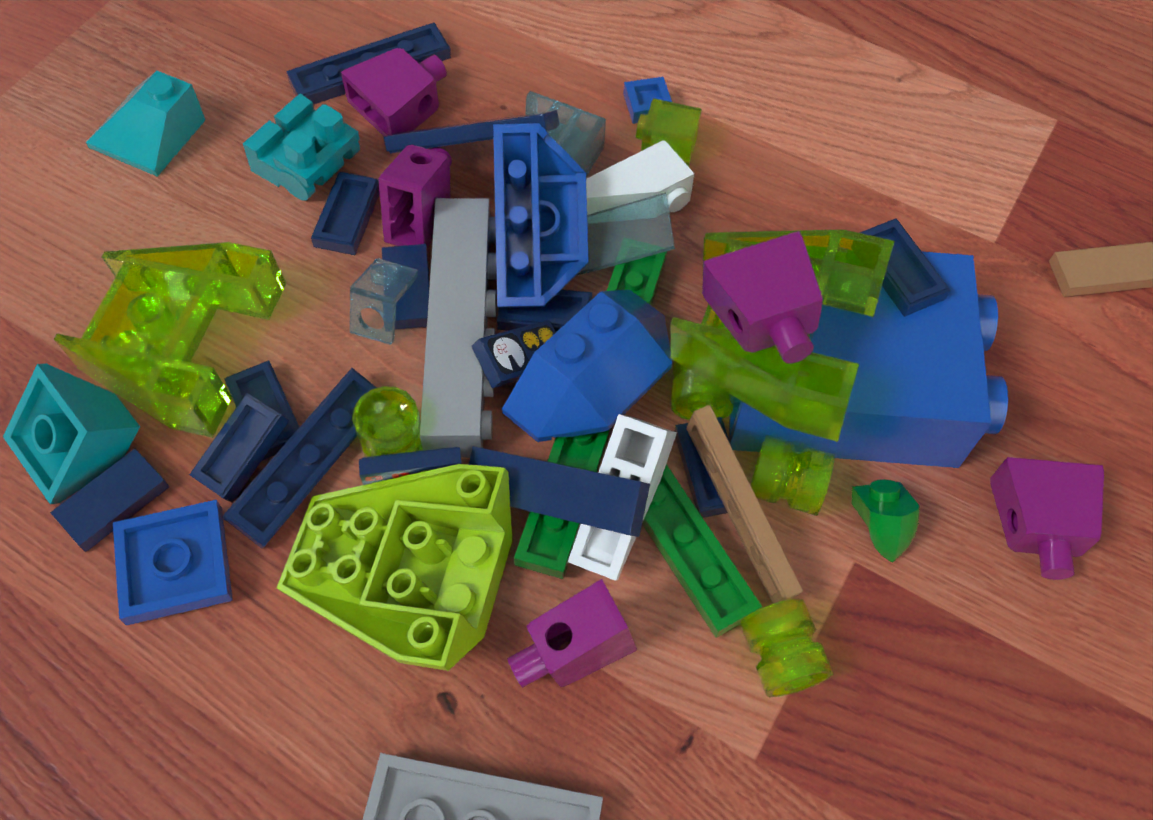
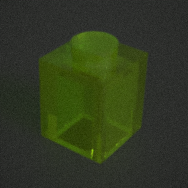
[636,98,702,167]

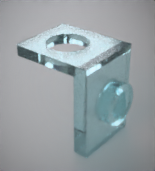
[349,258,418,345]

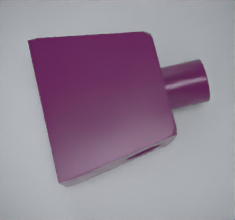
[341,48,447,136]
[378,145,452,248]
[702,231,823,364]
[990,457,1104,580]
[507,579,637,688]

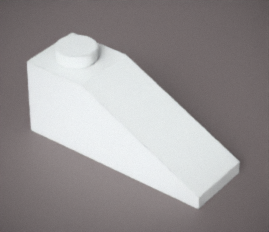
[586,140,695,225]
[568,414,677,581]

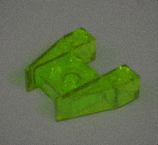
[671,229,894,442]
[54,242,287,438]

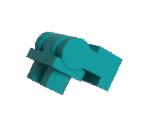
[242,94,360,201]

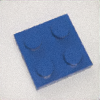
[113,500,233,626]

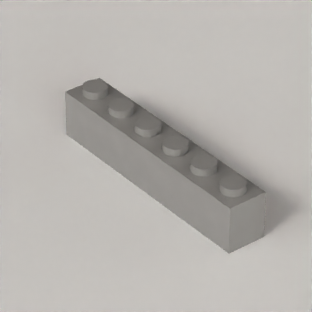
[420,198,497,458]

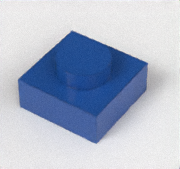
[623,76,674,124]

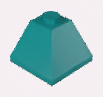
[86,71,206,177]
[3,363,140,505]

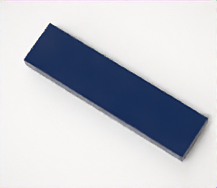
[286,22,451,105]
[384,110,559,153]
[222,368,389,549]
[469,446,650,537]

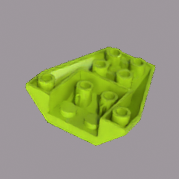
[277,464,512,671]

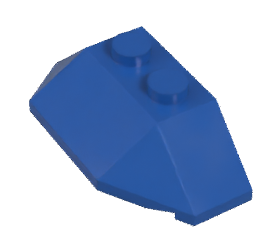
[493,123,589,308]
[502,290,673,442]

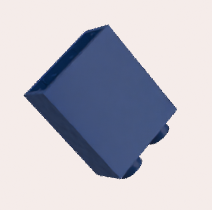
[729,238,1008,468]

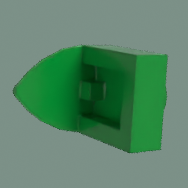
[851,479,920,562]

